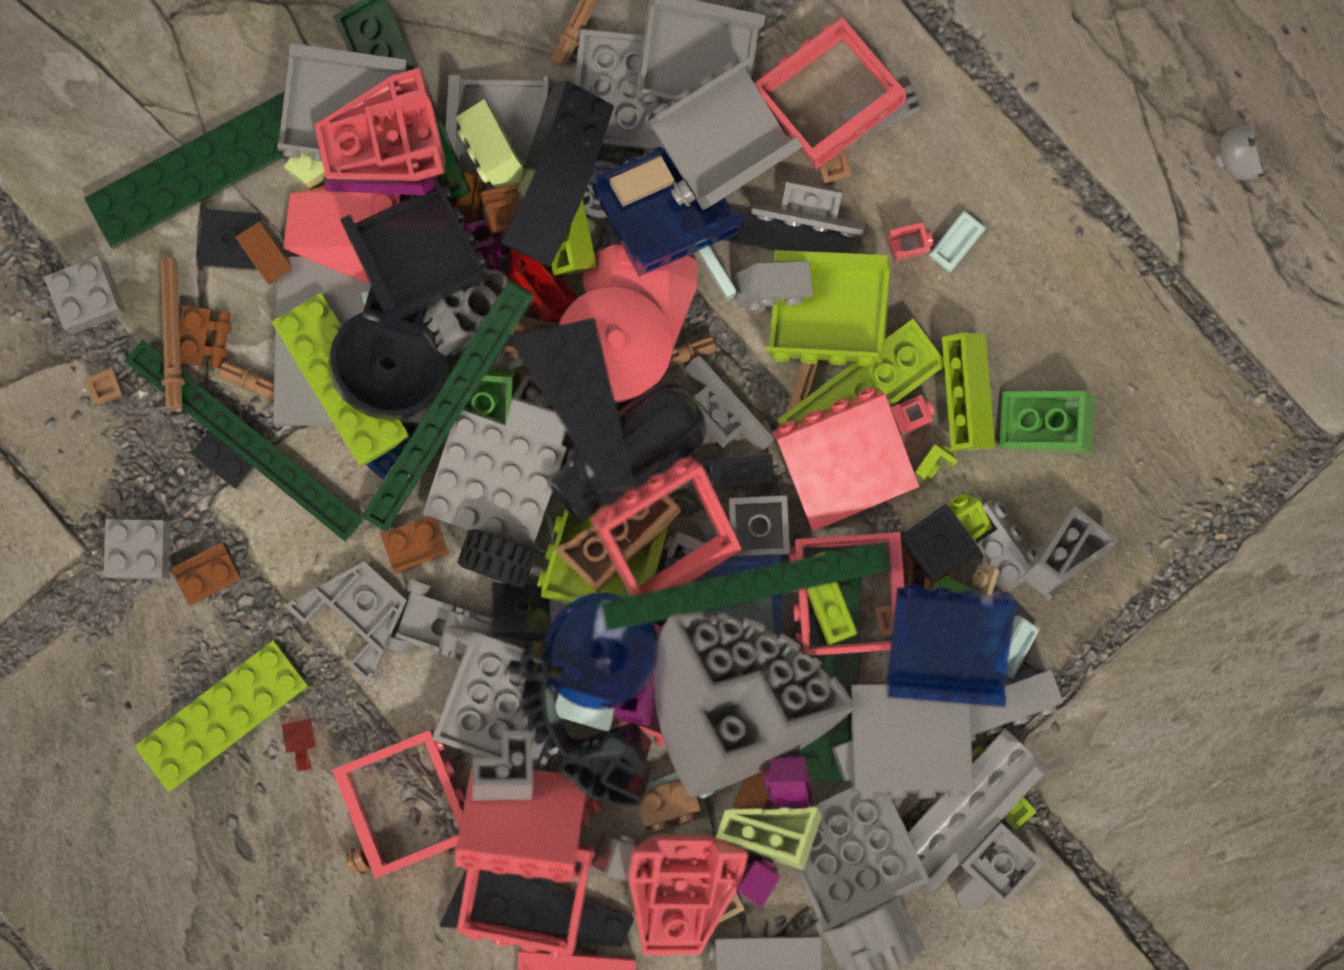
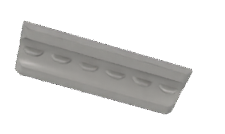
[907,728,1049,895]

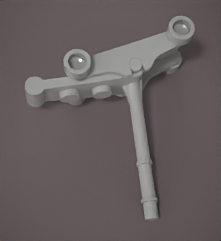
[386,579,527,660]

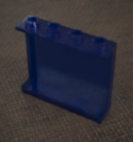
[592,146,744,277]
[885,585,1018,707]

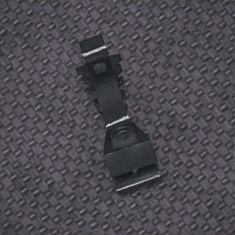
[508,641,652,806]

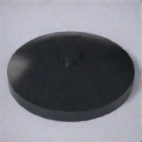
[328,312,445,420]

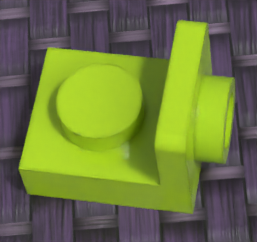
[914,444,958,481]
[947,493,992,540]

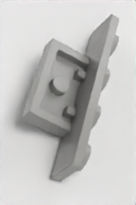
[751,179,865,237]
[685,355,774,453]
[977,497,1060,600]

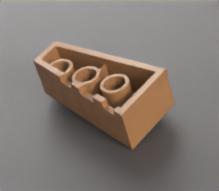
[554,494,681,594]

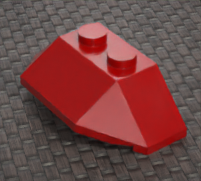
[507,249,578,324]

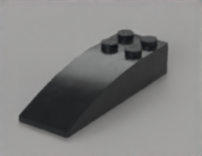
[500,80,614,267]

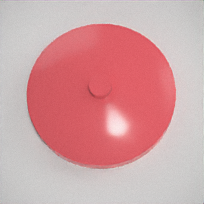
[559,287,672,403]

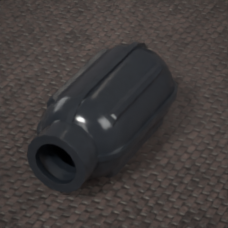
[546,381,707,524]

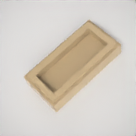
[609,156,674,206]

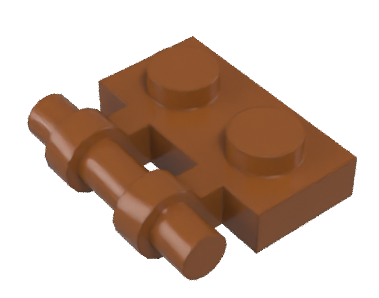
[179,305,232,369]

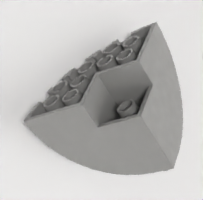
[654,612,855,798]

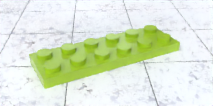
[271,293,410,468]
[777,318,944,425]
[134,640,309,793]

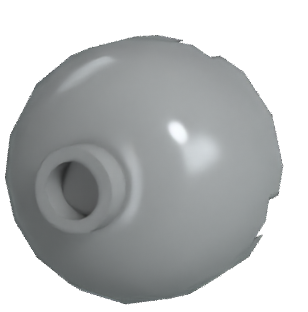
[1215,121,1265,181]

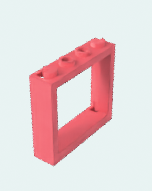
[754,17,906,170]
[590,457,742,596]
[789,532,909,656]
[332,730,465,879]
[457,843,594,957]

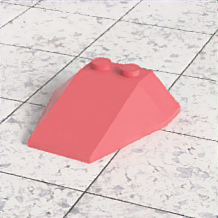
[315,68,445,181]
[283,186,405,284]
[583,245,697,351]
[628,835,748,955]

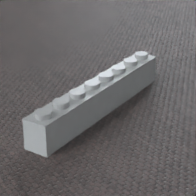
[831,670,1063,784]

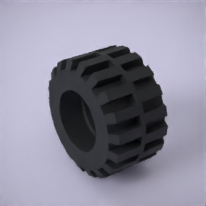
[457,529,537,587]

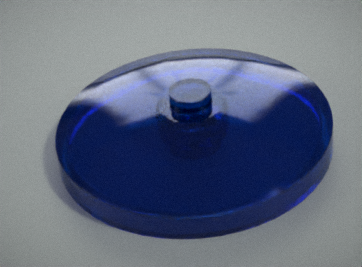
[544,592,658,710]

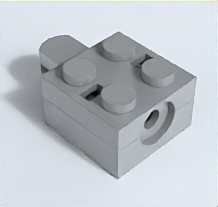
[955,822,1044,911]

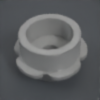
[671,179,696,206]

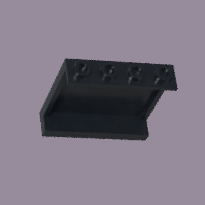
[340,176,487,324]

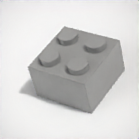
[44,256,125,335]
[728,496,790,558]
[104,519,171,580]

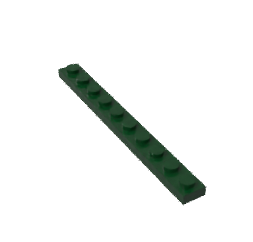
[361,279,535,532]
[125,339,364,542]
[599,542,892,632]

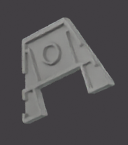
[285,561,408,683]

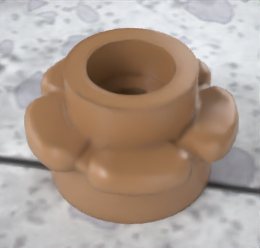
[346,847,371,875]

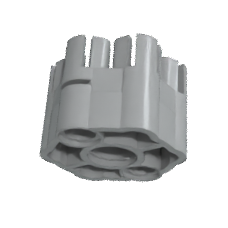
[422,268,507,356]
[823,896,925,970]

